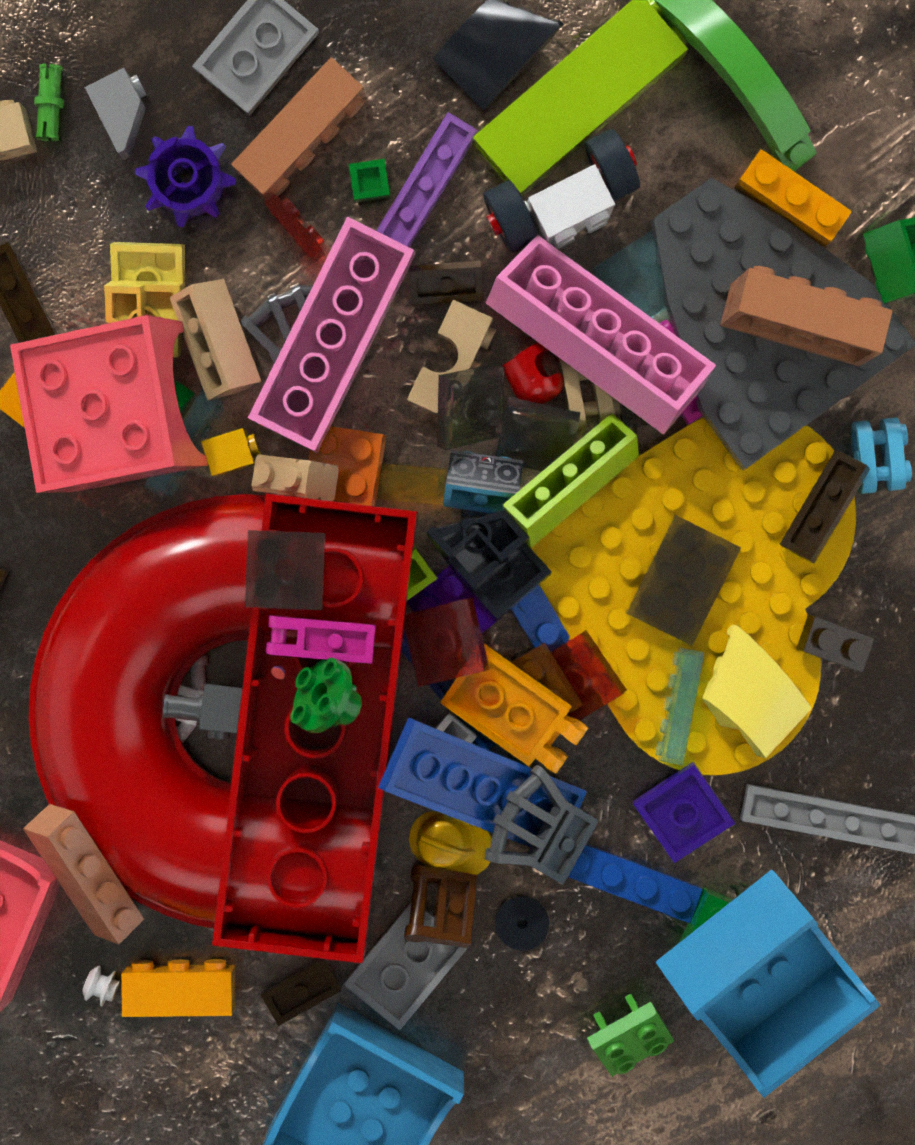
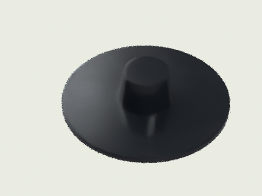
[495,896,549,951]

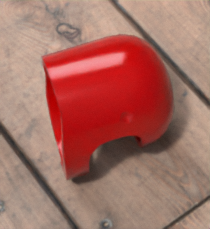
[501,342,564,407]

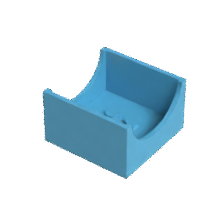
[656,869,881,1098]
[263,1003,464,1145]

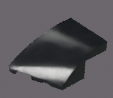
[433,0,564,110]
[426,510,552,622]

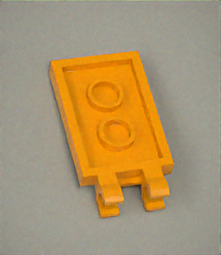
[440,642,588,774]

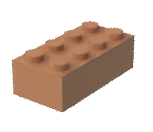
[720,266,893,366]

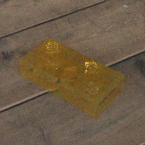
[376,463,447,505]

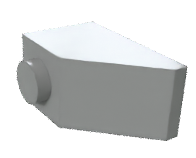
[85,68,147,160]

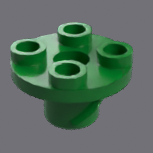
[290,658,362,733]

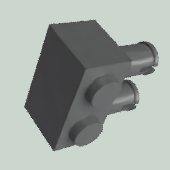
[163,684,243,740]

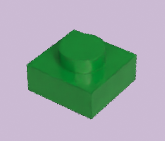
[349,159,390,202]

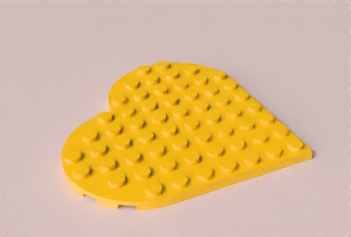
[531,417,856,775]

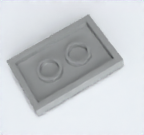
[192,0,319,116]
[344,900,467,1030]

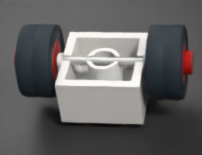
[483,129,640,252]

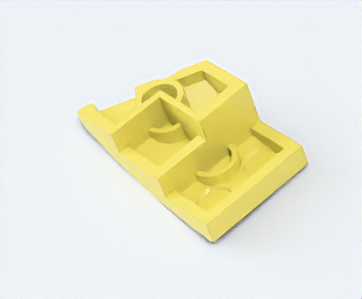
[104,242,185,358]
[702,625,812,758]

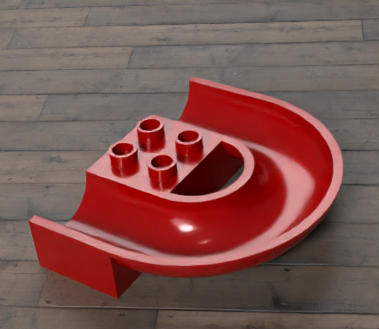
[29,493,419,964]

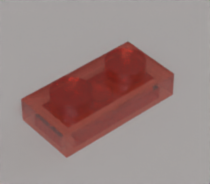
[264,194,325,264]

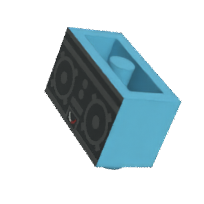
[443,450,523,513]

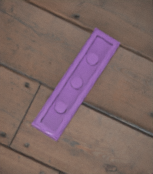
[377,112,479,248]

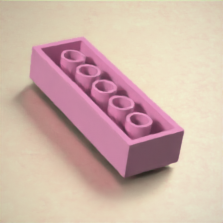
[248,217,415,453]
[486,235,716,435]

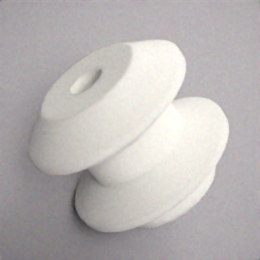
[83,966,120,1006]

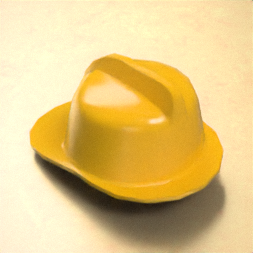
[409,810,492,875]

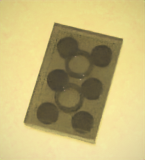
[626,515,741,646]

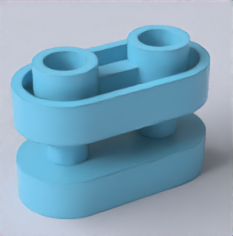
[851,417,912,494]

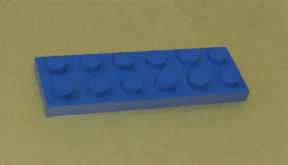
[378,717,587,847]

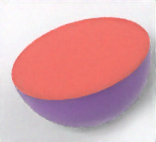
[271,666,285,679]

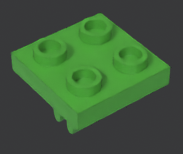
[587,994,675,1077]

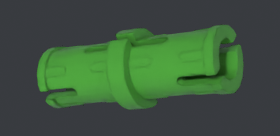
[34,64,64,142]

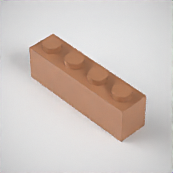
[231,57,365,201]
[23,804,144,945]

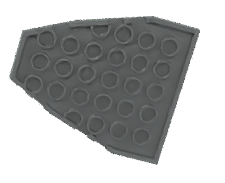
[651,178,915,471]

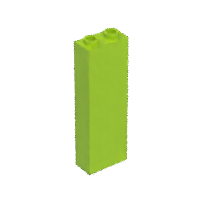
[473,0,688,197]

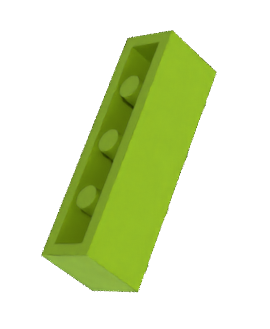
[502,413,639,548]

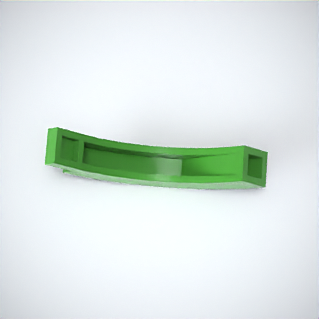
[654,0,817,171]

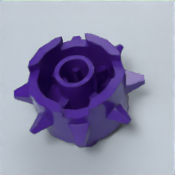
[135,126,236,228]

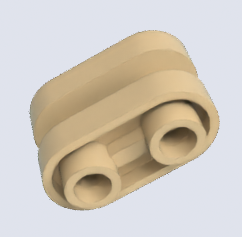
[559,359,621,430]

